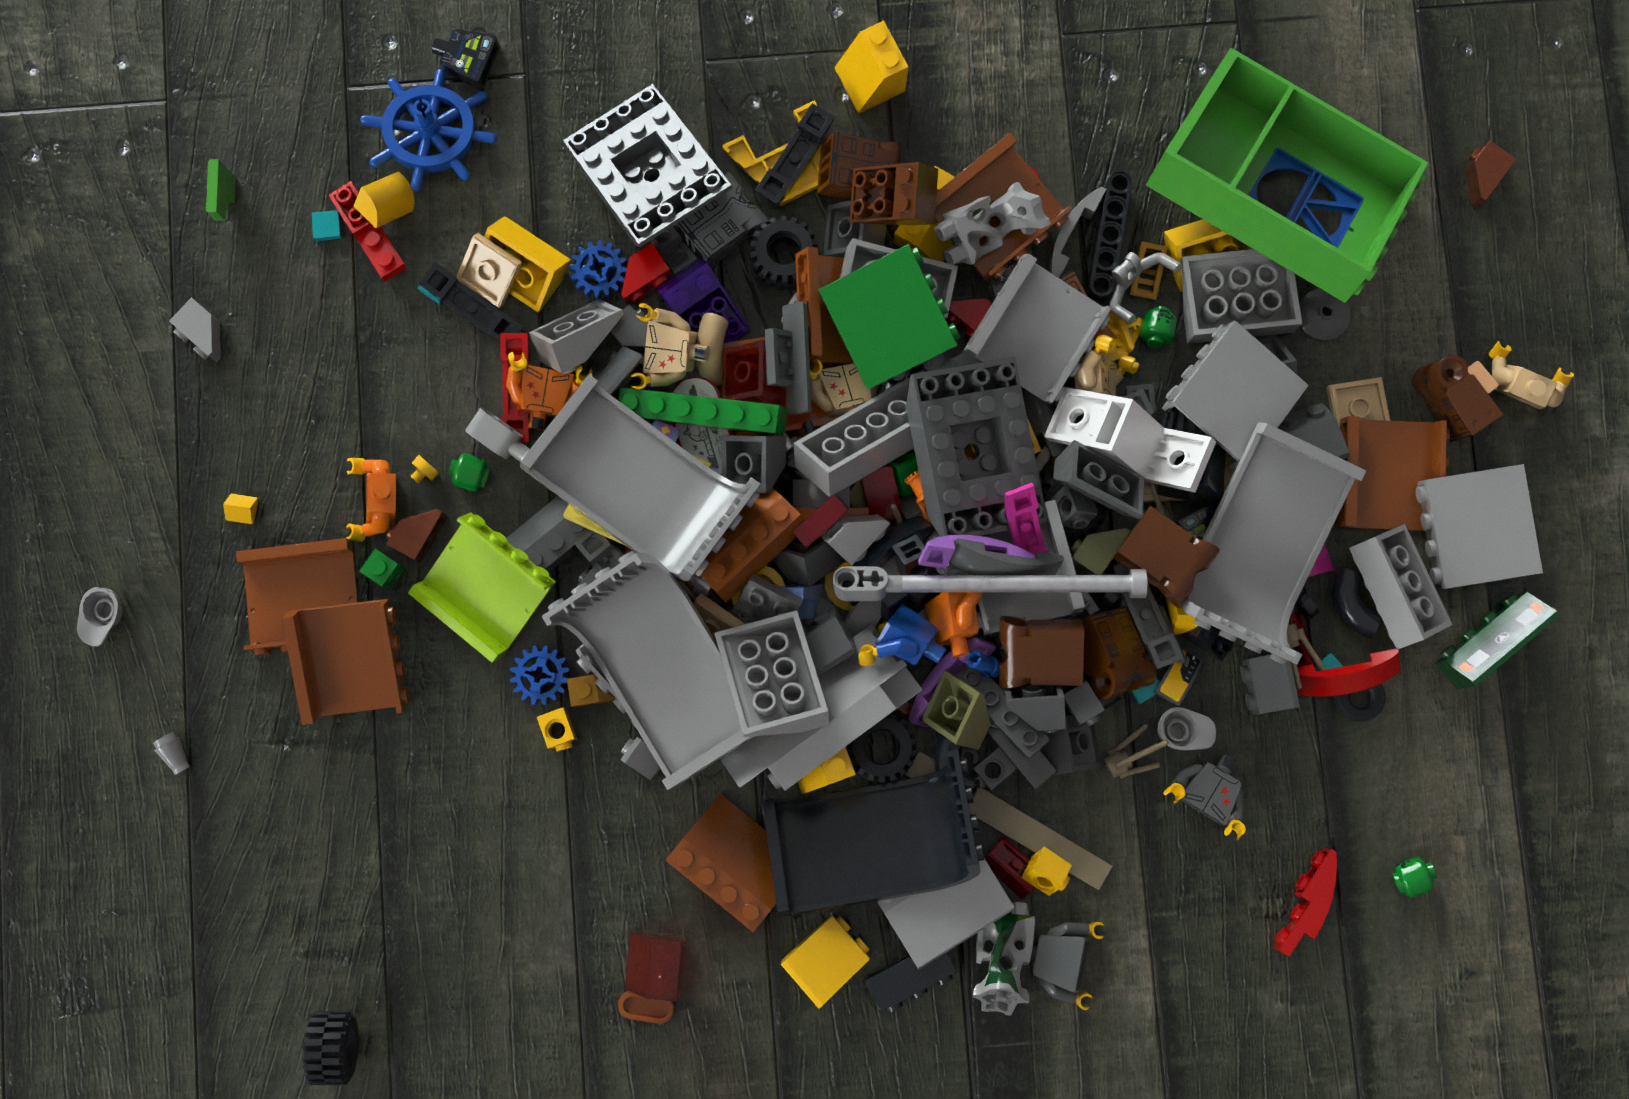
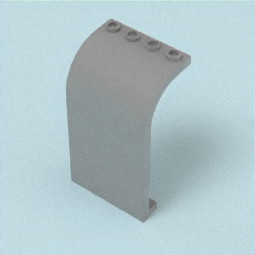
[520,374,760,581]
[1182,422,1366,665]
[542,551,755,790]

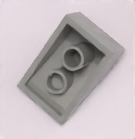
[529,299,624,373]

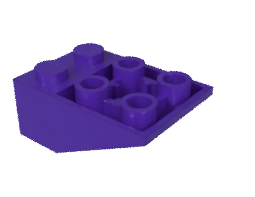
[656,259,750,343]

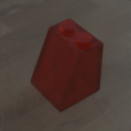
[722,340,787,408]
[624,932,687,1002]

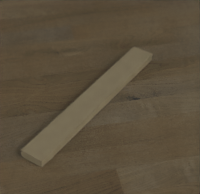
[905,751,1113,890]

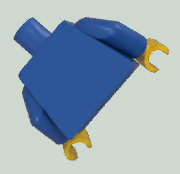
[858,603,946,666]

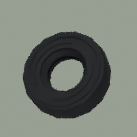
[1334,683,1386,722]

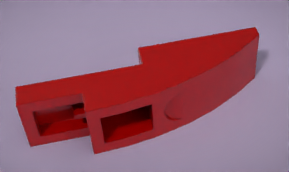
[328,181,407,282]
[1273,848,1337,957]

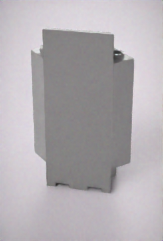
[720,624,922,791]

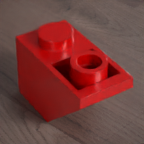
[621,243,672,305]
[946,299,992,340]

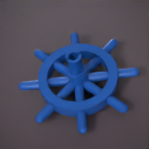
[360,69,497,191]

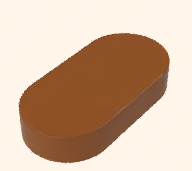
[618,990,675,1024]

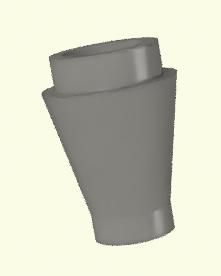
[153,732,190,775]

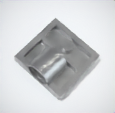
[730,574,803,624]

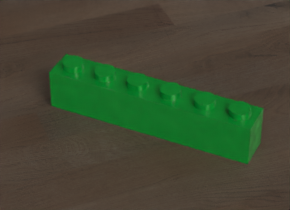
[618,387,788,436]

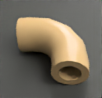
[696,313,728,386]

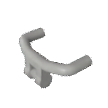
[1109,252,1182,324]

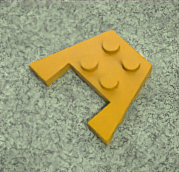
[722,100,822,206]

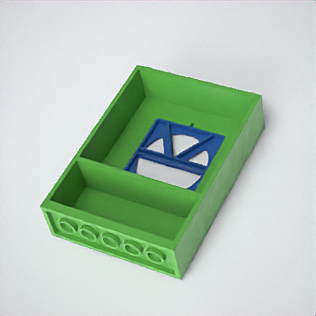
[1146,48,1428,303]

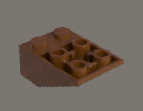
[849,162,938,226]

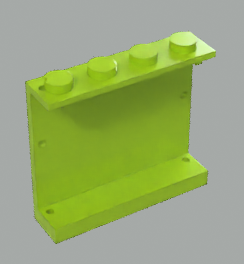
[408,512,556,663]

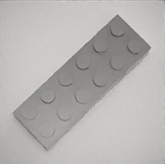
[794,370,926,497]

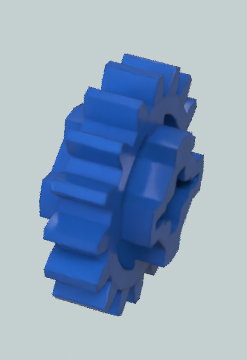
[569,240,628,300]
[509,645,571,705]

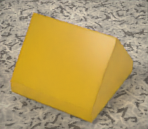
[223,494,259,525]

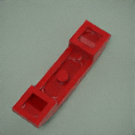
[500,333,531,442]
[1296,649,1400,696]

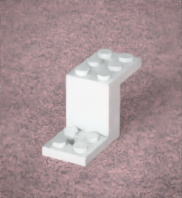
[1044,387,1216,493]

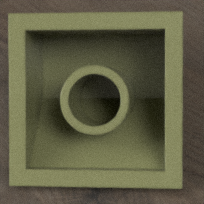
[1069,528,1131,575]
[922,670,990,750]

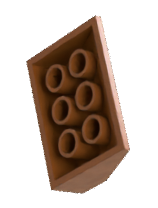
[700,488,804,603]
[665,793,776,932]

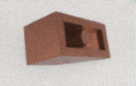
[1465,141,1516,208]
[386,509,447,563]

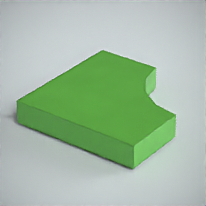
[206,159,236,221]

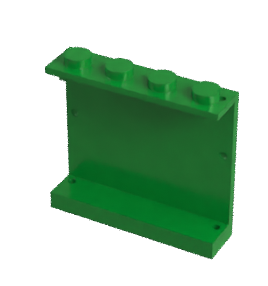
[818,244,961,390]

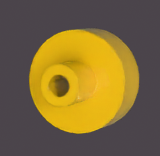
[410,455,439,484]

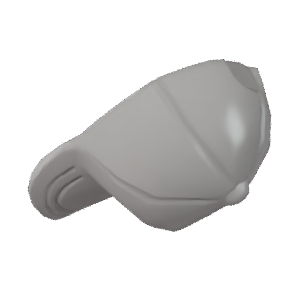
[77,587,123,647]
[1157,707,1216,750]

